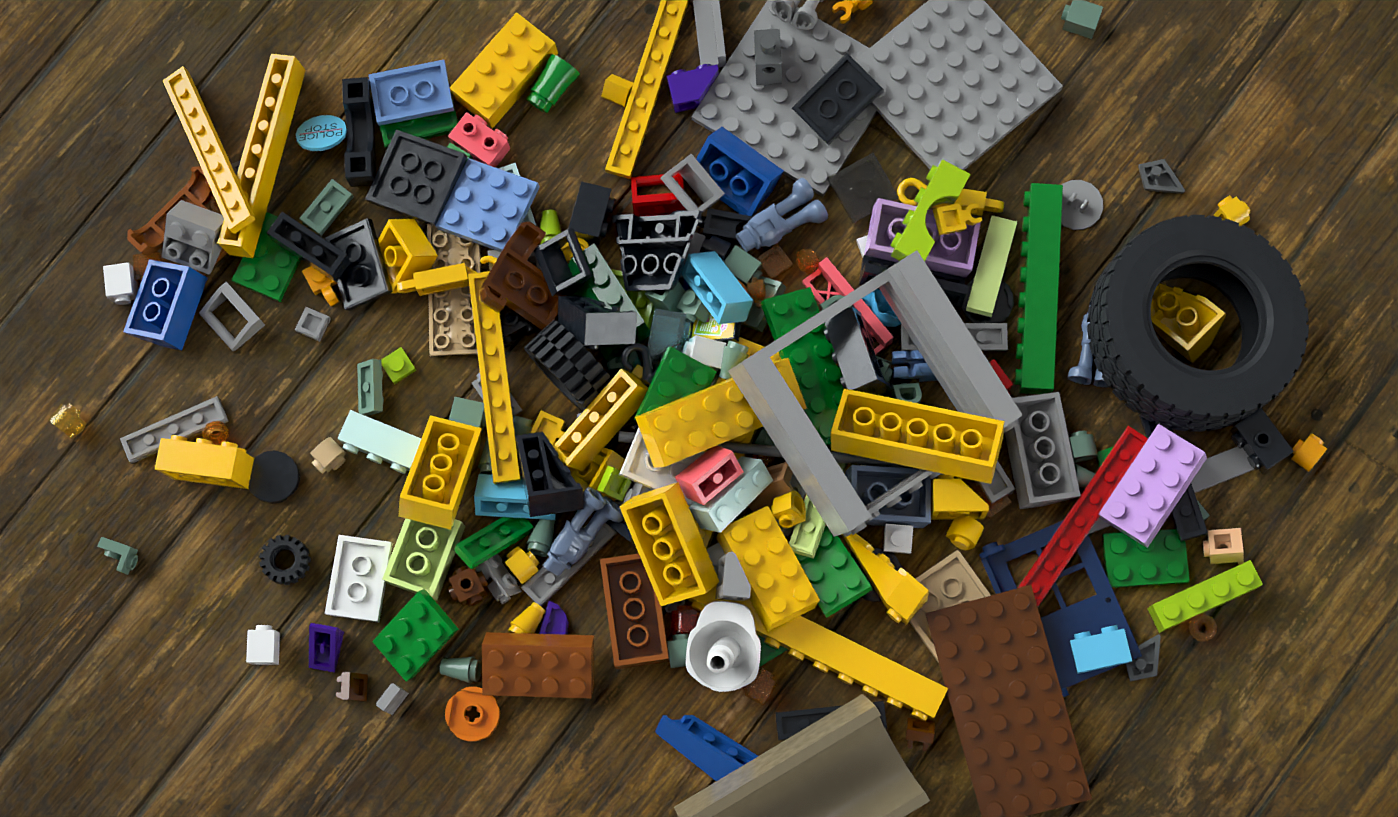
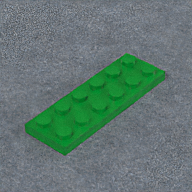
[760,287,844,446]

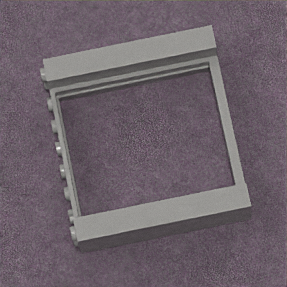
[728,250,1023,537]

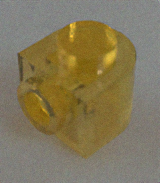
[48,403,86,439]

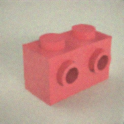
[448,112,510,168]
[675,445,744,505]

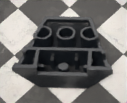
[612,210,702,292]

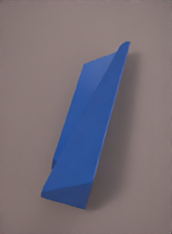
[655,715,758,781]

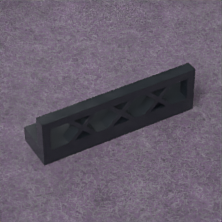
[859,255,968,308]

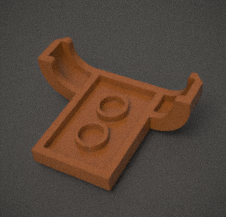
[127,166,227,276]

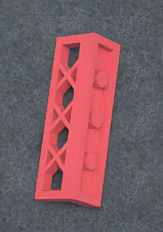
[802,257,893,355]

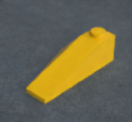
[842,534,929,625]

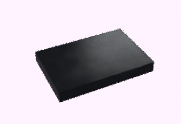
[792,53,884,146]
[325,218,393,311]

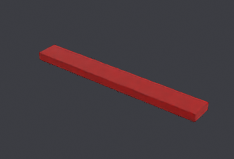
[1018,426,1148,607]

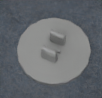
[1061,180,1103,230]

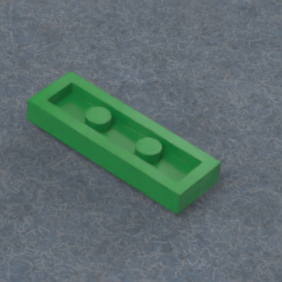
[454,517,534,569]

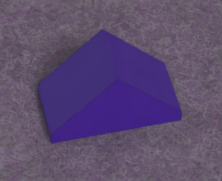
[309,623,344,672]

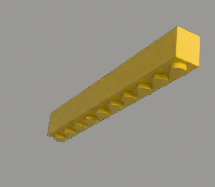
[689,584,948,722]

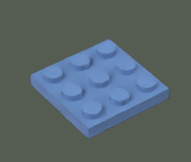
[436,158,540,252]

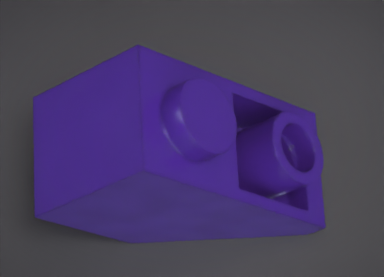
[667,64,719,113]

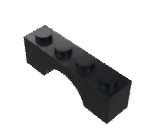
[342,77,376,187]

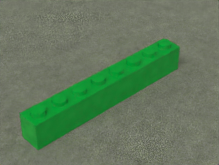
[1015,183,1063,394]

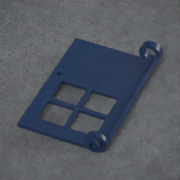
[979,520,1142,697]

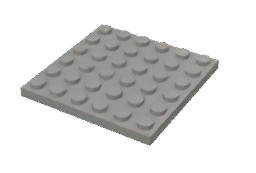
[692,0,877,197]
[855,0,1063,170]

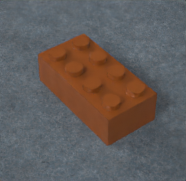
[600,553,670,669]
[482,632,594,698]

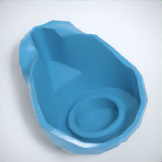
[862,289,901,327]

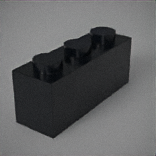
[267,212,351,282]

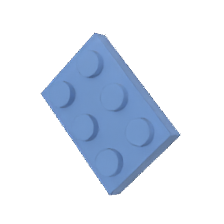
[369,60,454,126]

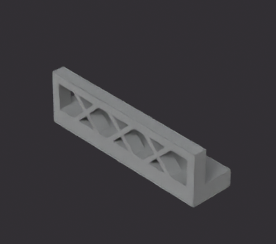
[693,0,726,68]

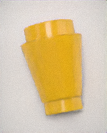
[508,602,546,634]

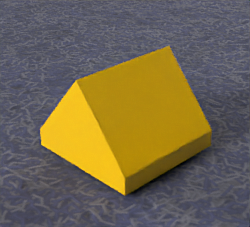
[601,74,634,107]

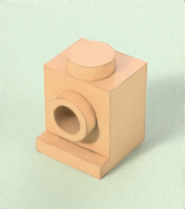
[1203,528,1244,564]

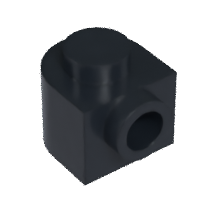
[700,235,733,262]

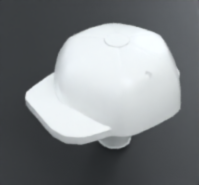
[686,601,761,692]

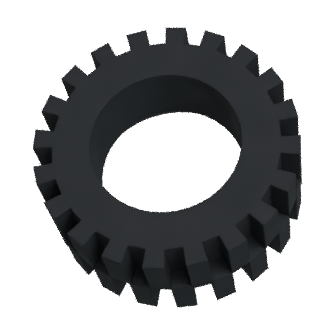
[524,320,611,412]

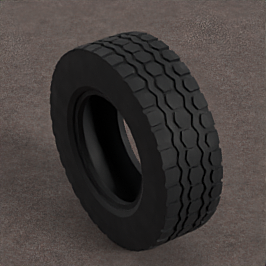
[1087,215,1309,432]

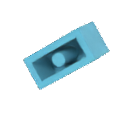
[1070,625,1132,674]

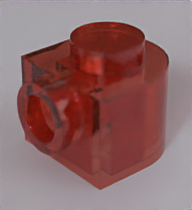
[671,605,701,635]

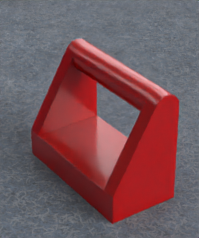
[631,173,686,217]

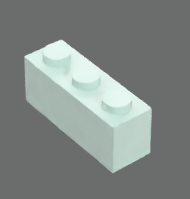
[338,410,421,474]
[689,456,773,533]

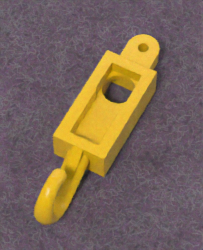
[897,178,1004,216]
[397,256,497,296]

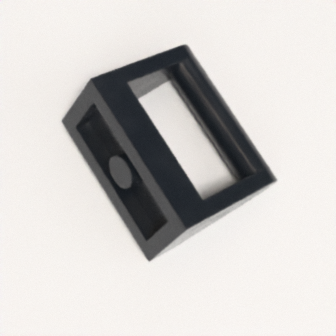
[534,228,593,297]

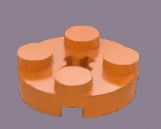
[445,687,500,742]

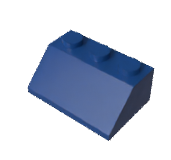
[696,127,784,216]
[123,259,207,350]

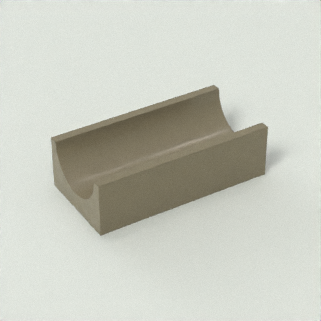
[674,694,930,817]

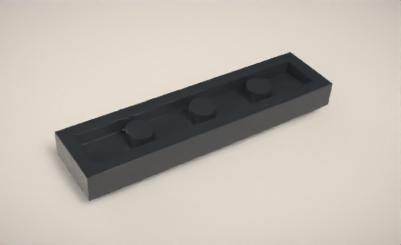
[775,701,887,741]

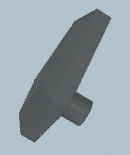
[1138,159,1185,194]
[1126,634,1161,682]

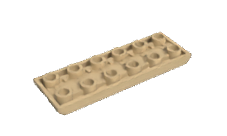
[427,224,481,356]

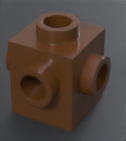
[448,566,489,607]

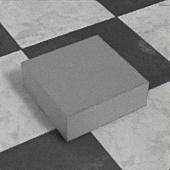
[295,307,331,342]

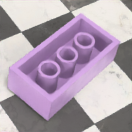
[864,198,981,278]
[1099,424,1207,548]

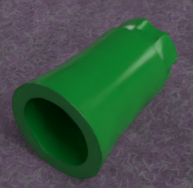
[526,54,580,113]

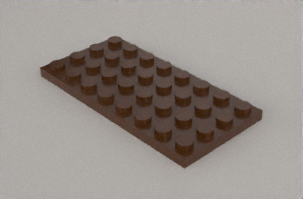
[925,585,1092,817]

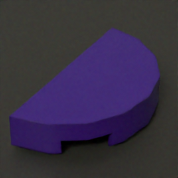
[539,601,569,635]

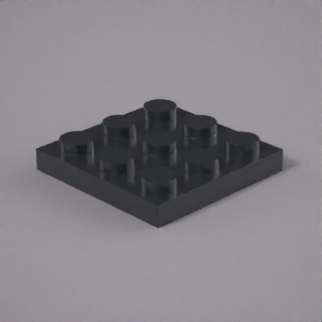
[365,130,467,227]

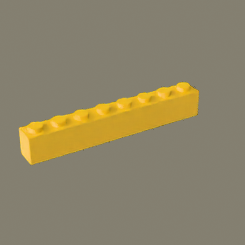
[217,54,306,258]

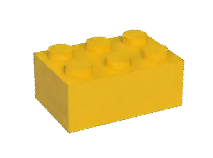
[155,435,254,489]

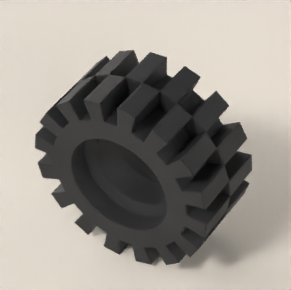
[259,535,311,585]

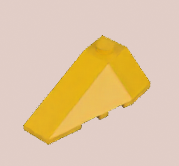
[1151,284,1226,363]

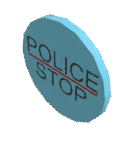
[296,115,347,151]

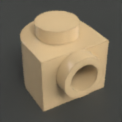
[310,437,346,474]

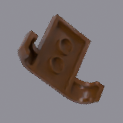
[479,222,567,330]

